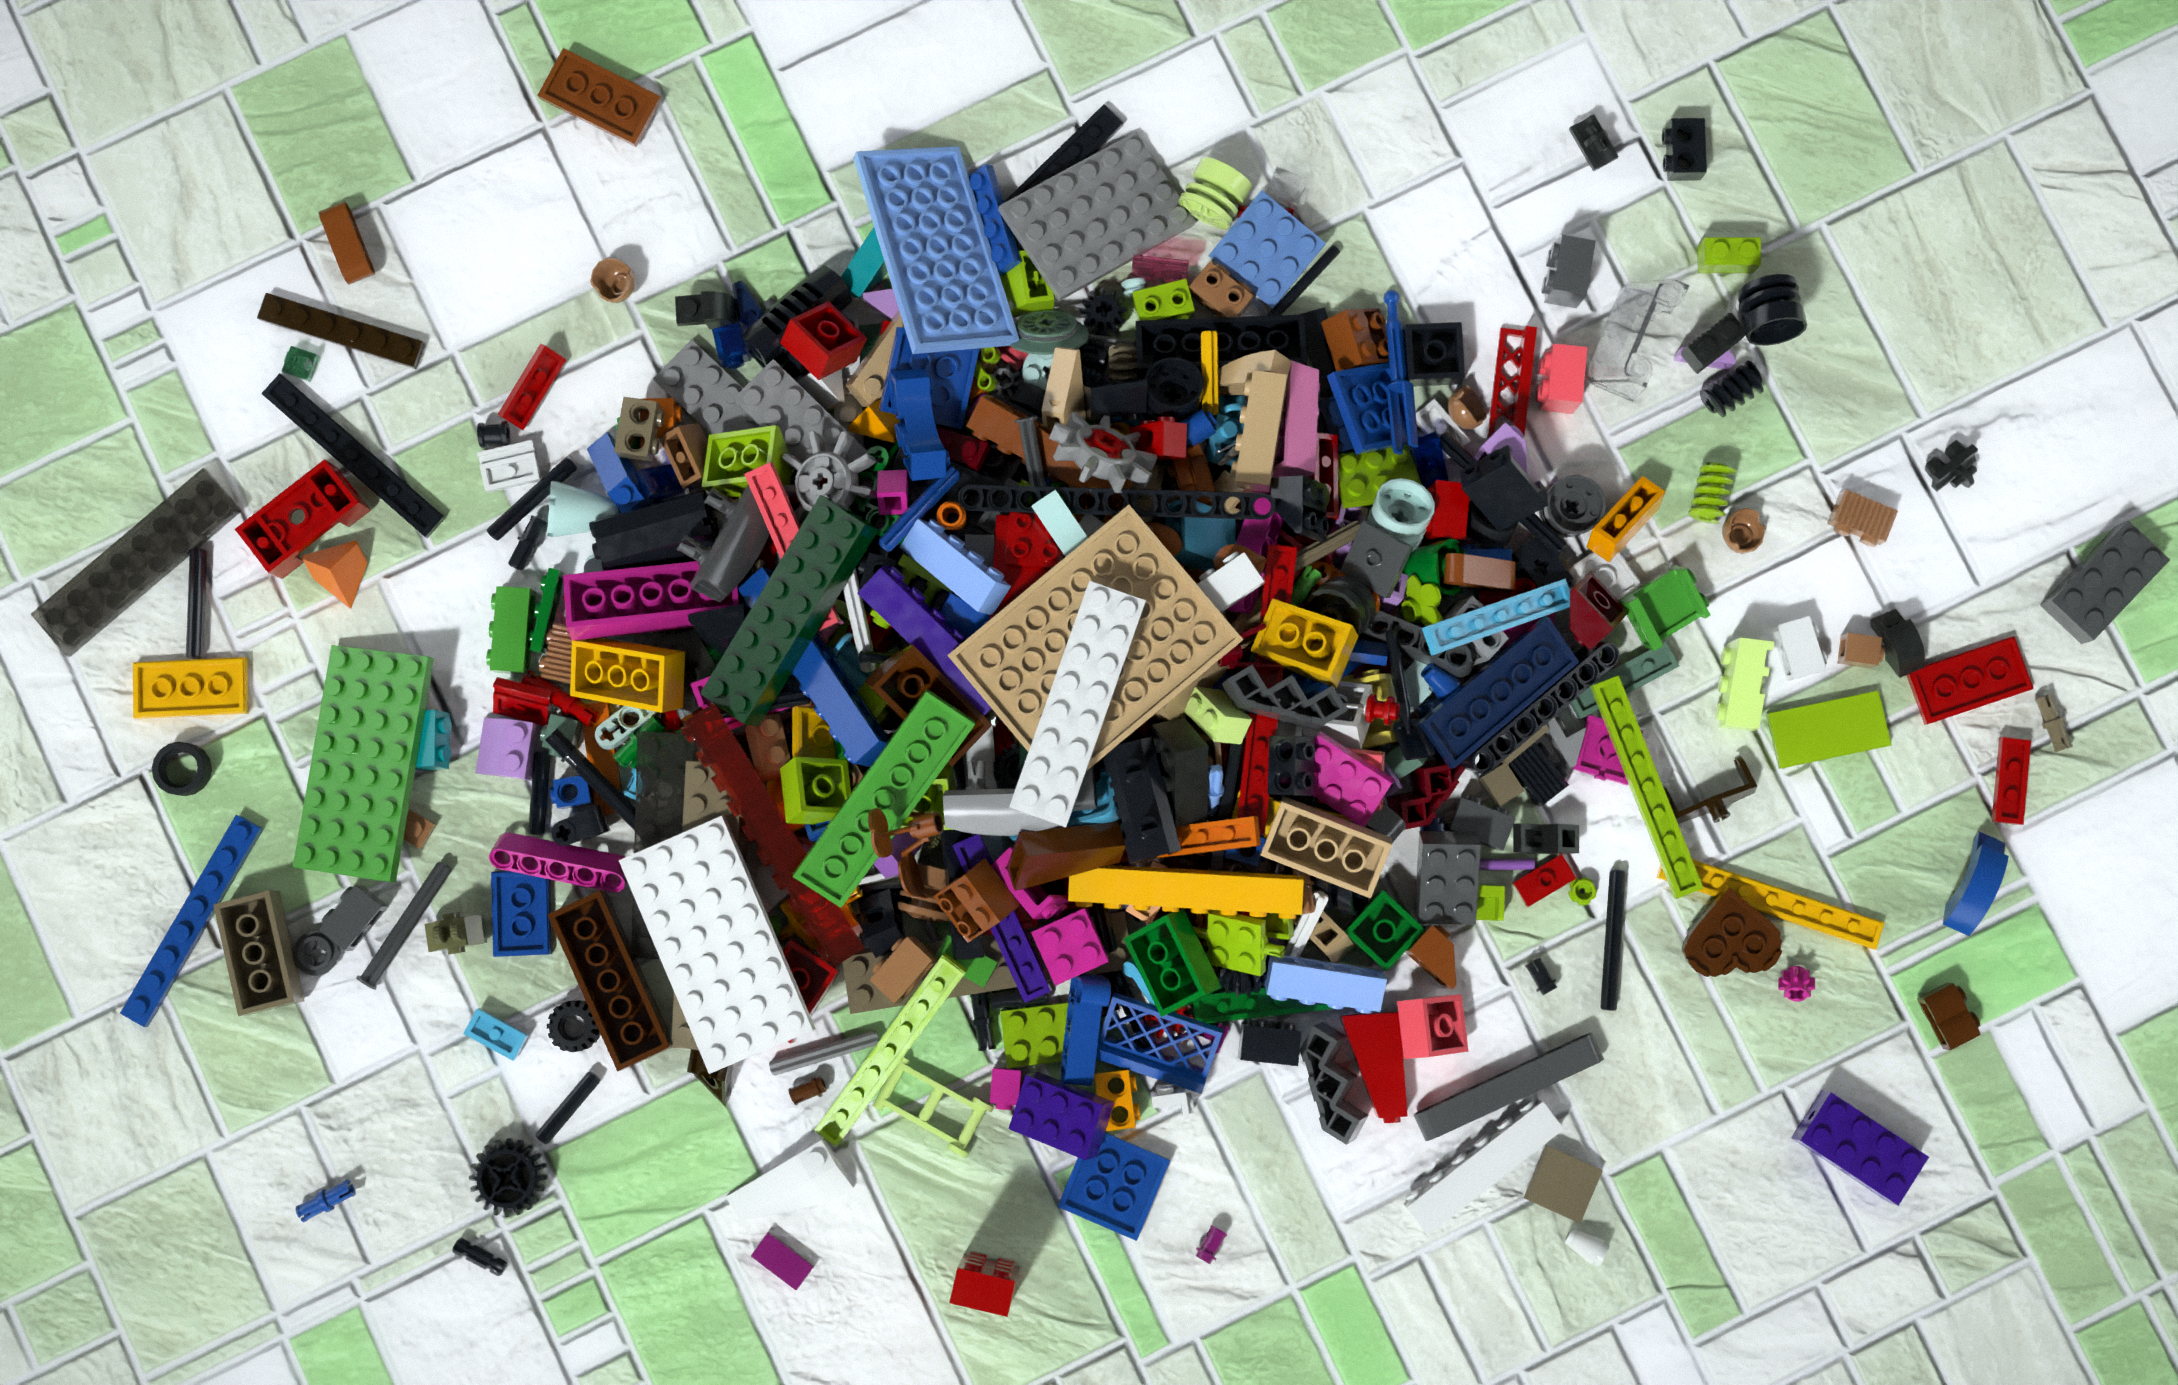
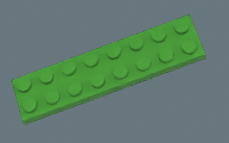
[793,689,975,908]

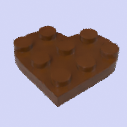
[1682,886,1782,977]

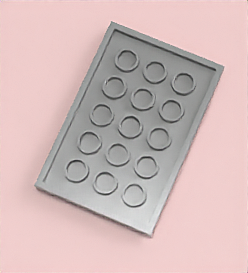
[998,131,1196,301]

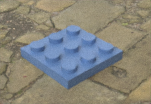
[1208,190,1326,309]

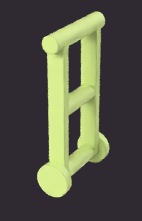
[872,1057,994,1158]

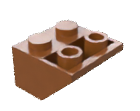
[1321,308,1389,371]
[933,858,1020,943]

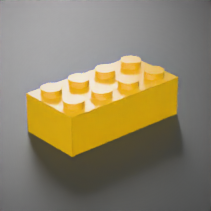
[570,638,685,713]

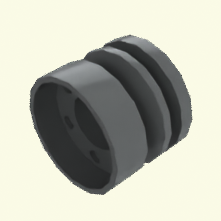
[1539,475,1606,538]

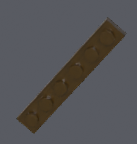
[257,293,425,369]

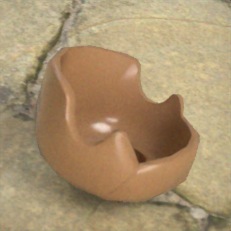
[590,257,635,303]
[1448,385,1487,430]
[1722,508,1766,554]

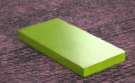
[1766,690,1892,769]

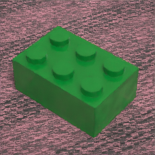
[1123,909,1222,1017]

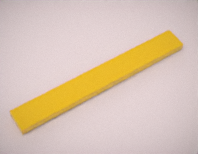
[1656,859,1885,950]

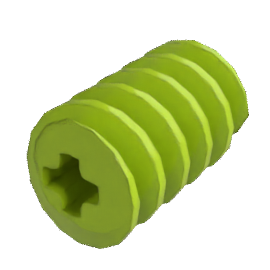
[1688,462,1737,524]

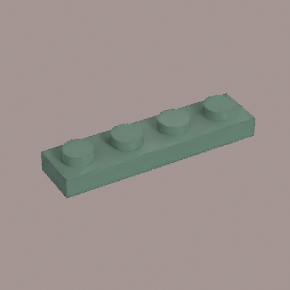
[1570,641,1680,720]

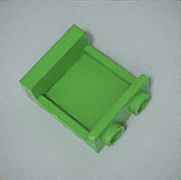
[1619,565,1711,651]

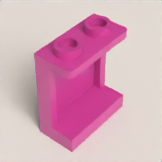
[991,847,1072,919]

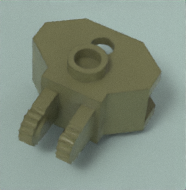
[425,912,488,955]

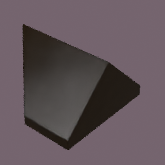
[687,1049,734,1107]

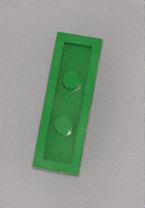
[528,568,566,655]

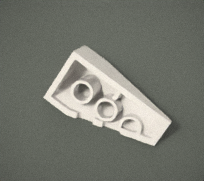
[726,1138,854,1222]

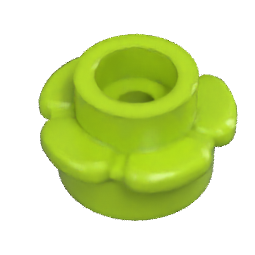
[1568,877,1597,905]

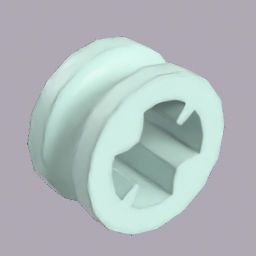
[1121,278,1146,298]

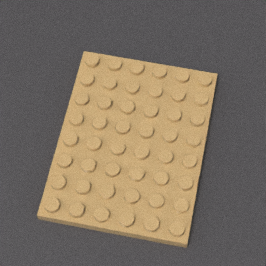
[948,505,1243,771]

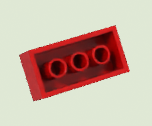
[949,1251,1020,1317]

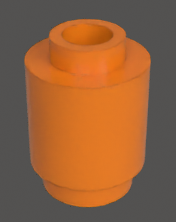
[937,501,967,533]

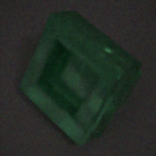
[281,346,320,382]

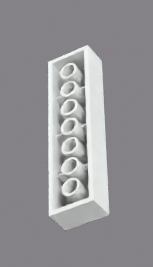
[1009,581,1146,828]

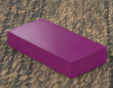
[751,1232,814,1290]

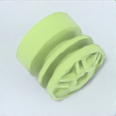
[1179,157,1252,230]

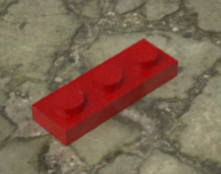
[497,343,566,430]
[1991,737,2031,825]

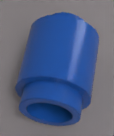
[1179,409,1218,448]

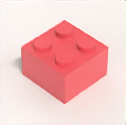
[1536,344,1587,414]
[1397,994,1469,1059]

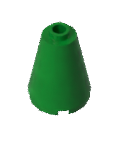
[1402,539,1466,596]

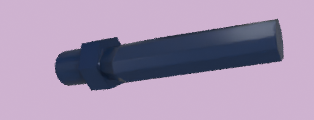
[732,281,764,328]

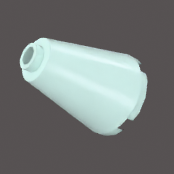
[547,481,621,537]

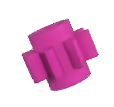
[1778,966,1815,1002]

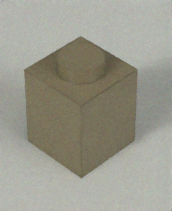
[1479,763,1524,807]

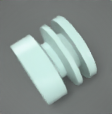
[1366,478,1435,551]

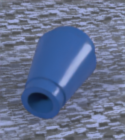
[1421,663,1461,701]

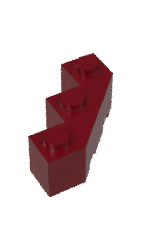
[1387,747,1465,830]

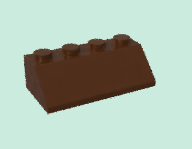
[864,644,992,767]

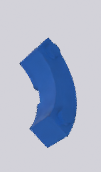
[889,369,950,481]

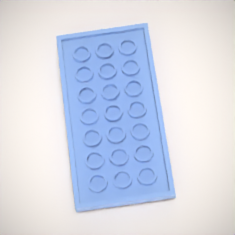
[853,146,1020,354]

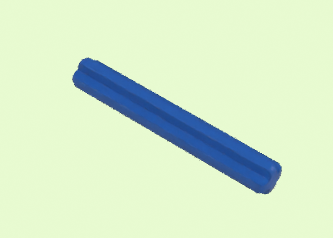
[879,466,960,552]

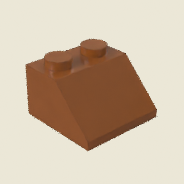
[1405,925,1456,990]

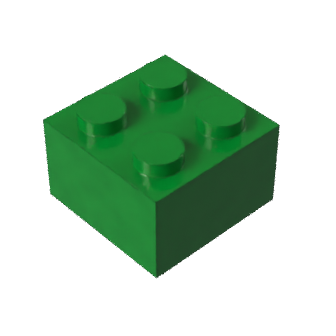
[1343,890,1425,972]

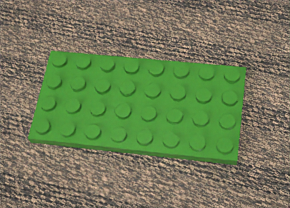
[293,645,434,883]

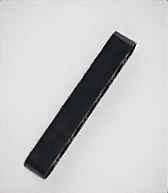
[1460,641,1619,774]

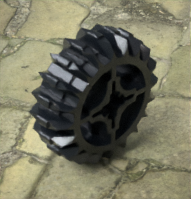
[469,1138,548,1217]

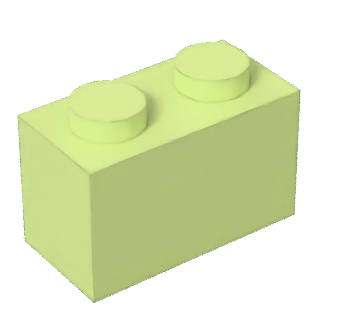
[1184,687,1252,744]

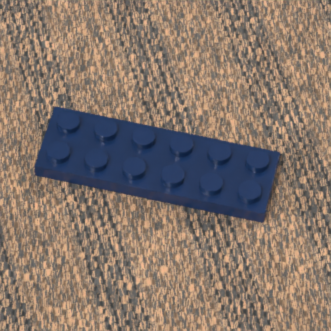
[1417,617,1579,768]

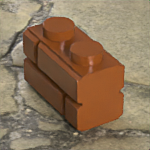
[1167,444,1216,506]

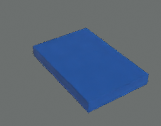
[491,871,552,957]

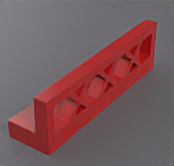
[1487,326,1537,439]

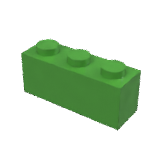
[486,586,536,675]

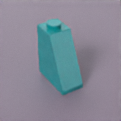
[841,227,888,298]

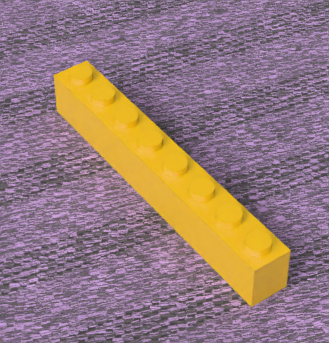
[1068,865,1304,919]

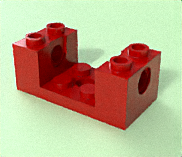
[234,459,371,579]

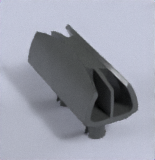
[676,484,770,602]

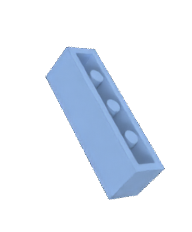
[900,519,1011,615]
[1264,955,1387,1014]

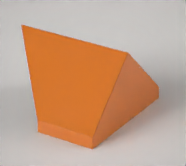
[302,540,367,609]

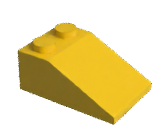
[1250,598,1358,689]

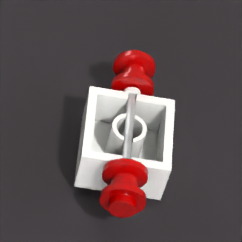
[1302,681,1400,749]

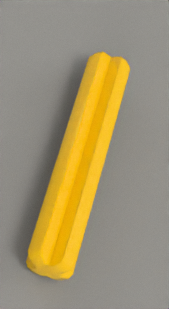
[1201,331,1219,415]

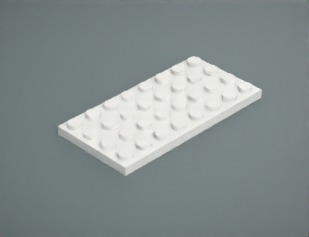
[619,815,816,1074]

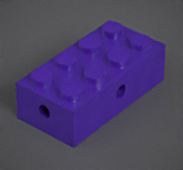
[1791,1090,1929,1206]

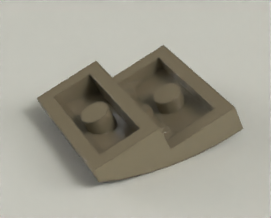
[1524,1145,1603,1224]

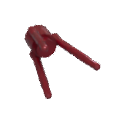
[1217,623,1281,670]

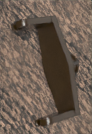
[1663,756,1757,824]

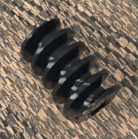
[1700,360,1764,418]

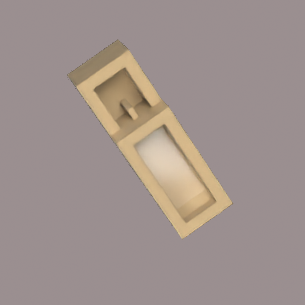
[1218,350,1292,396]

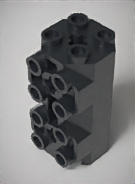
[589,489,720,571]

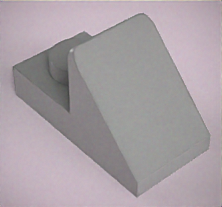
[1545,717,1586,770]

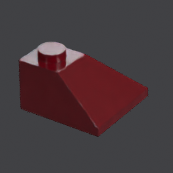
[1570,571,1629,650]

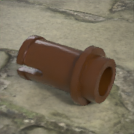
[788,1075,827,1106]

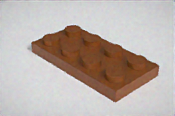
[537,48,662,147]

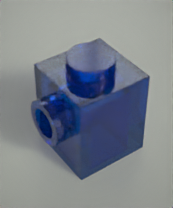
[712,322,751,369]

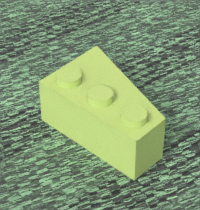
[1715,637,1774,731]

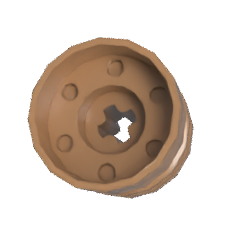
[896,863,950,923]

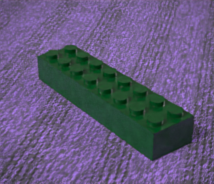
[700,495,879,727]

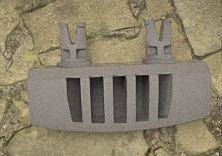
[943,760,1062,836]

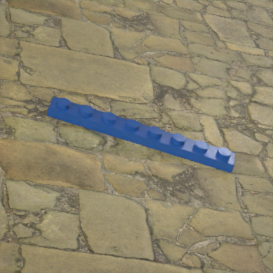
[120,815,263,1027]

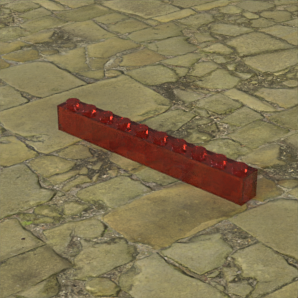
[680,701,864,967]

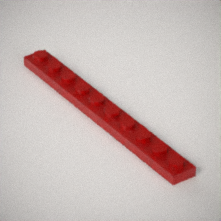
[1237,544,1297,835]

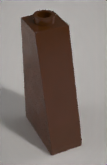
[1007,822,1126,891]

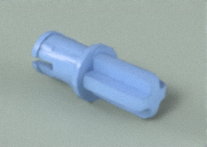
[1207,764,1224,815]

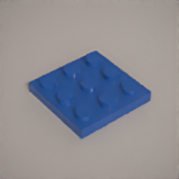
[879,327,979,430]
[1327,362,1420,455]
[1057,1132,1170,1241]

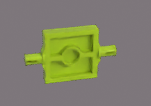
[1192,910,1285,976]

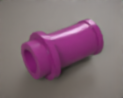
[1195,1225,1227,1264]

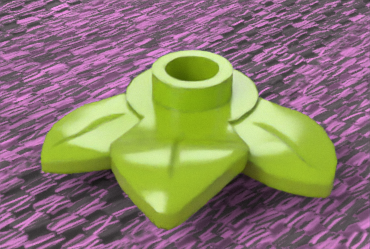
[1401,575,1443,627]

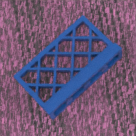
[1096,992,1224,1094]

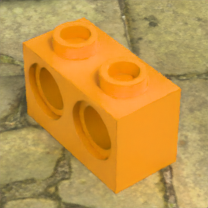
[1094,1069,1141,1131]

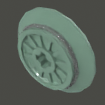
[1010,309,1089,355]

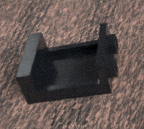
[1460,445,1548,532]

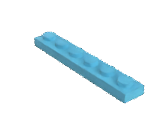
[1422,579,1570,656]

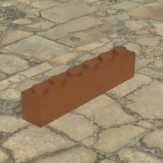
[966,394,1133,509]

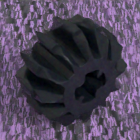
[1080,288,1128,336]
[1218,966,1266,997]

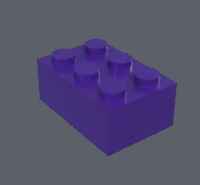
[1009,1072,1114,1160]

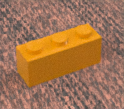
[1586,476,1666,563]

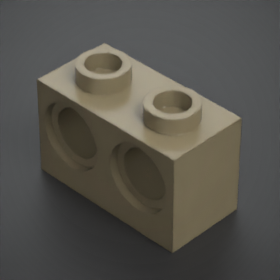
[614,396,665,462]

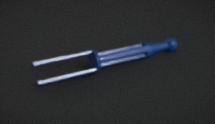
[1383,290,1419,455]

